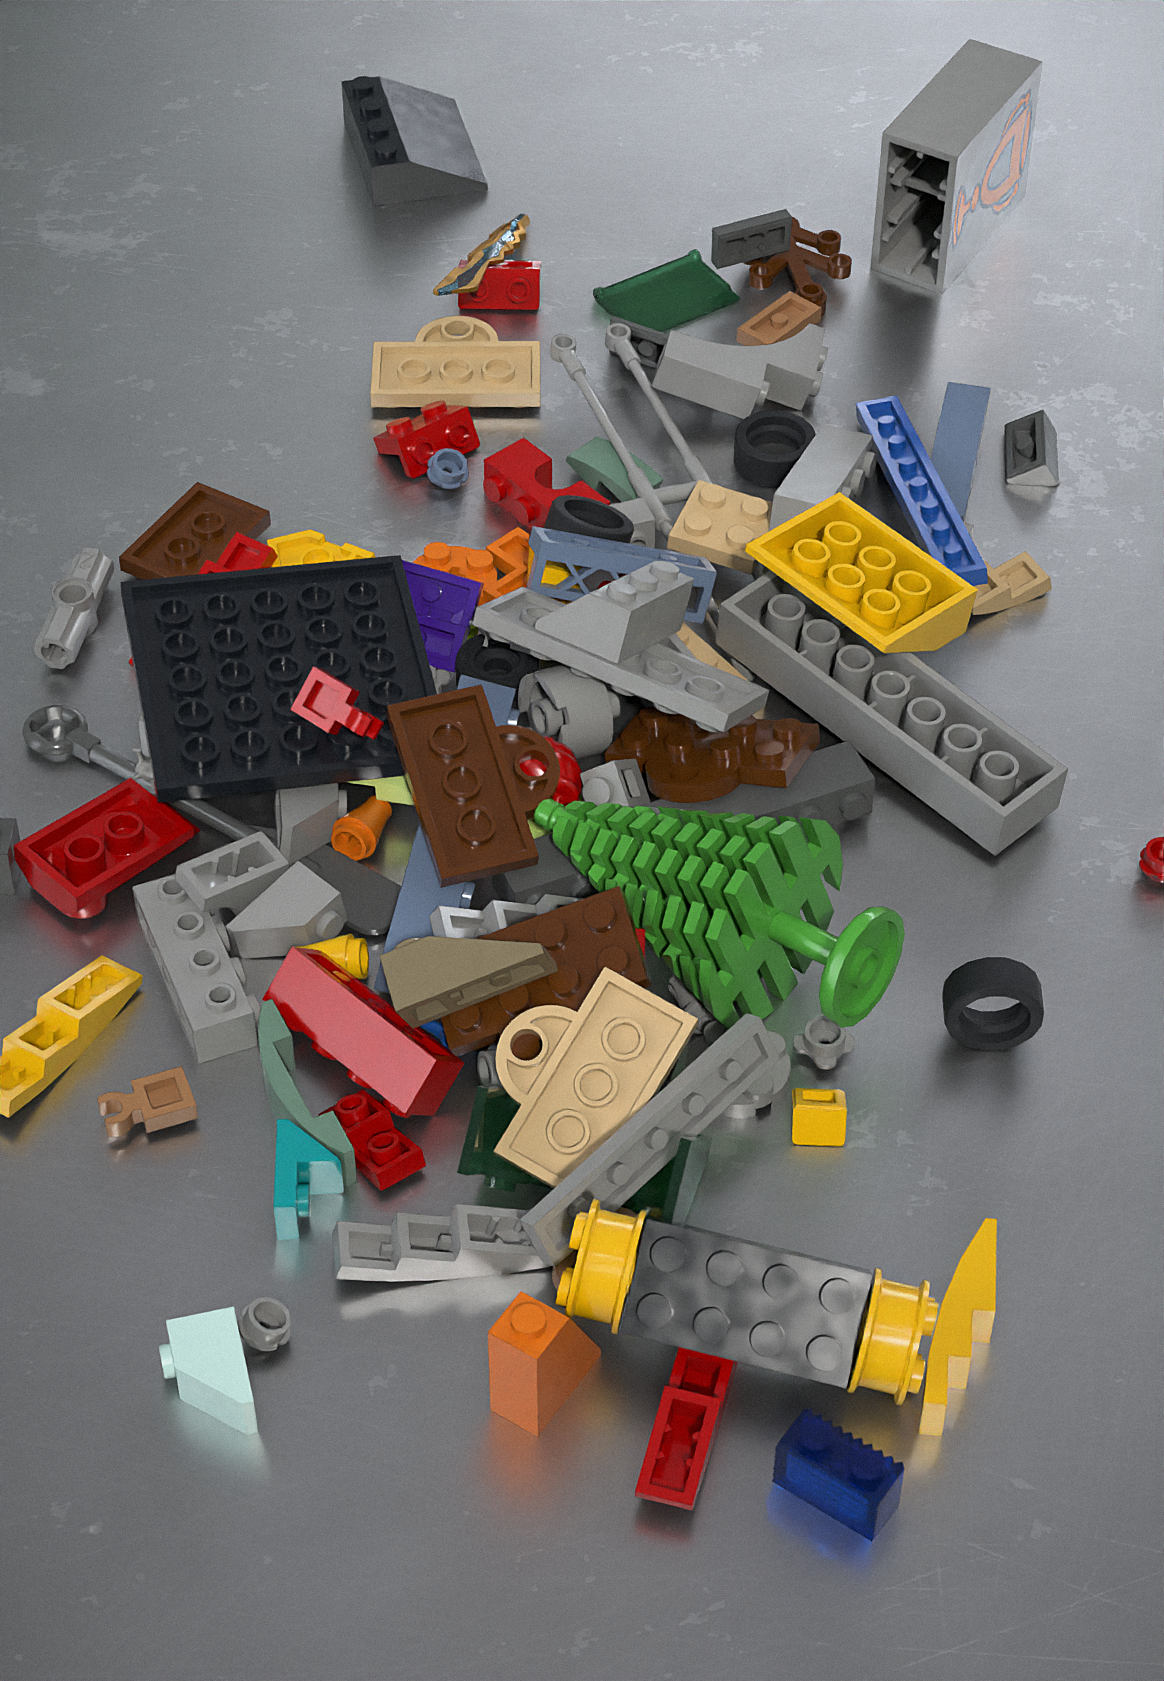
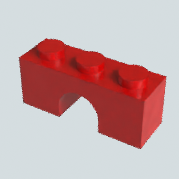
[483,437,610,529]

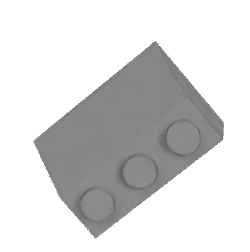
[534,561,694,664]

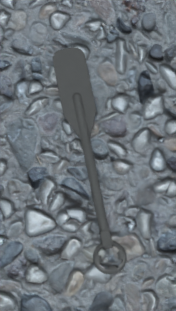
[22,705,401,935]

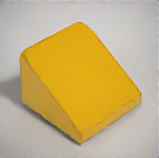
[791,1088,847,1146]

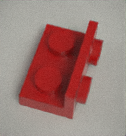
[458,259,541,310]

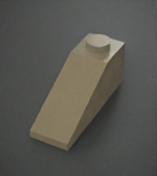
[379,936,558,1028]

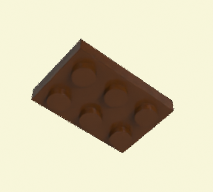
[119,482,271,580]

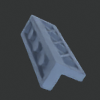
[526,526,717,624]

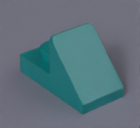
[273,1119,344,1240]

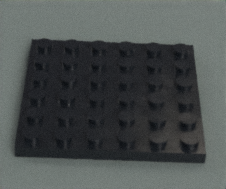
[120,555,437,803]

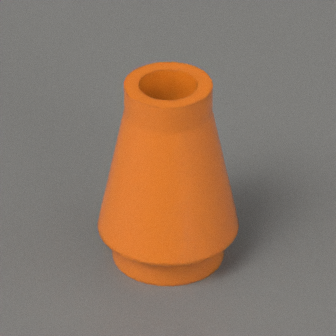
[331,795,392,861]

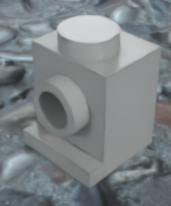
[579,758,650,808]

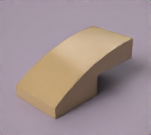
[971,551,1052,615]

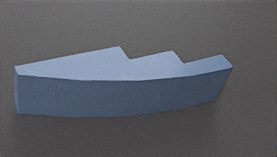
[931,382,991,523]

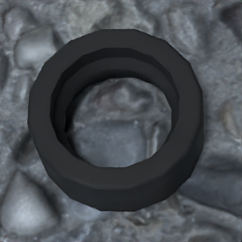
[733,410,816,488]
[544,495,634,544]
[942,957,1044,1050]

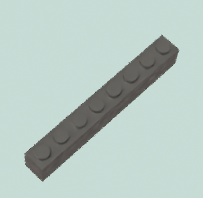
[492,741,875,905]

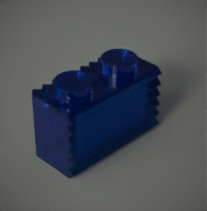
[772,1408,904,1541]

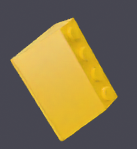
[745,492,978,653]

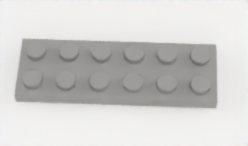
[473,586,769,732]

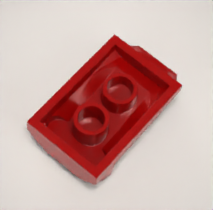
[13,778,200,919]

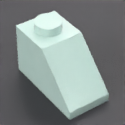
[159,1306,258,1435]

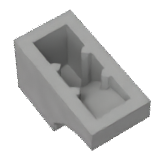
[175,831,290,916]

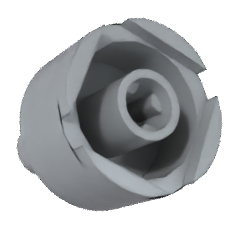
[518,664,620,759]

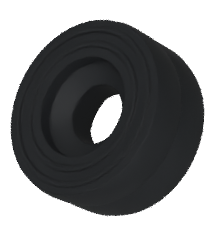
[455,633,539,710]

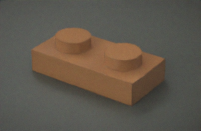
[737,291,821,346]

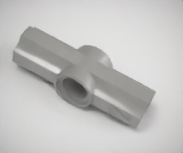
[34,547,114,669]

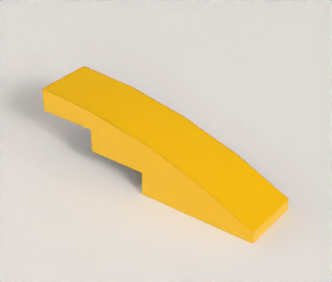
[0,955,143,1118]
[919,1218,997,1436]

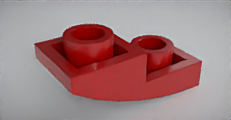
[318,1090,426,1191]

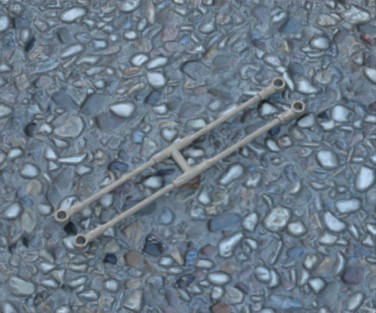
[550,323,764,681]

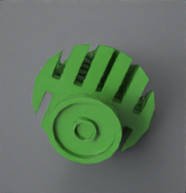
[534,799,905,1029]

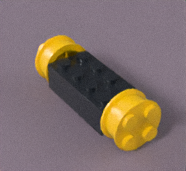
[555,1199,939,1405]

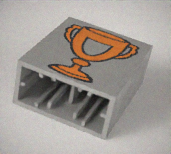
[870,39,1043,294]

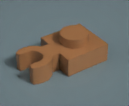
[97,1066,198,1137]

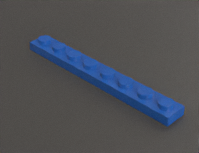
[855,395,988,586]

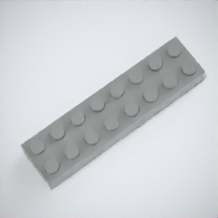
[715,570,1068,856]

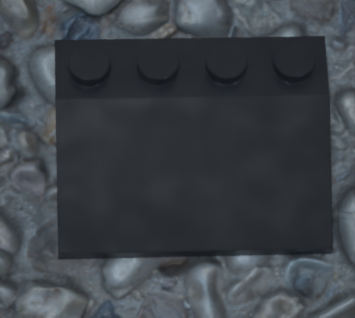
[341,76,488,207]

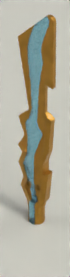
[433,213,530,296]

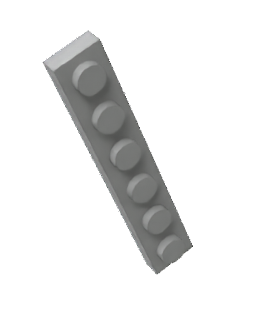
[520,1013,780,1267]

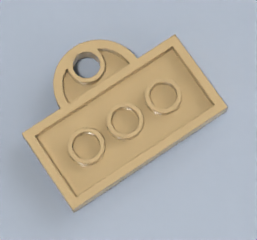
[370,316,540,409]
[494,967,699,1189]

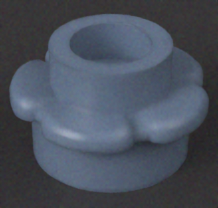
[427,448,469,490]

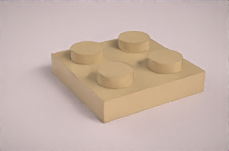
[667,480,773,575]

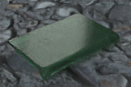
[593,249,740,332]

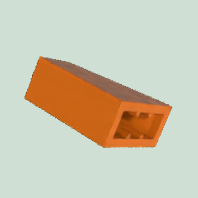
[488,1291,601,1437]

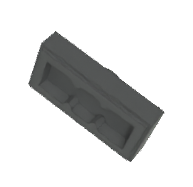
[711,209,792,269]

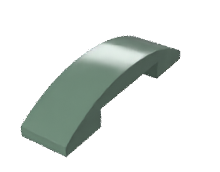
[258,999,357,1186]

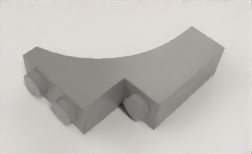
[651,323,828,419]

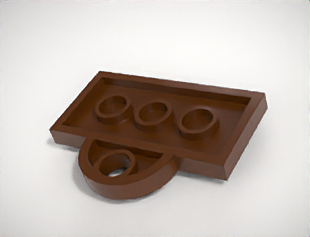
[386,684,560,888]
[605,706,820,803]
[441,886,652,1061]

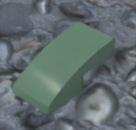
[566,436,664,502]

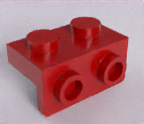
[373,400,480,478]

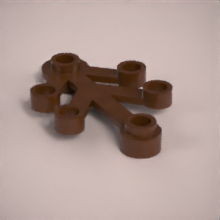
[743,216,852,316]

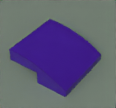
[402,560,484,673]

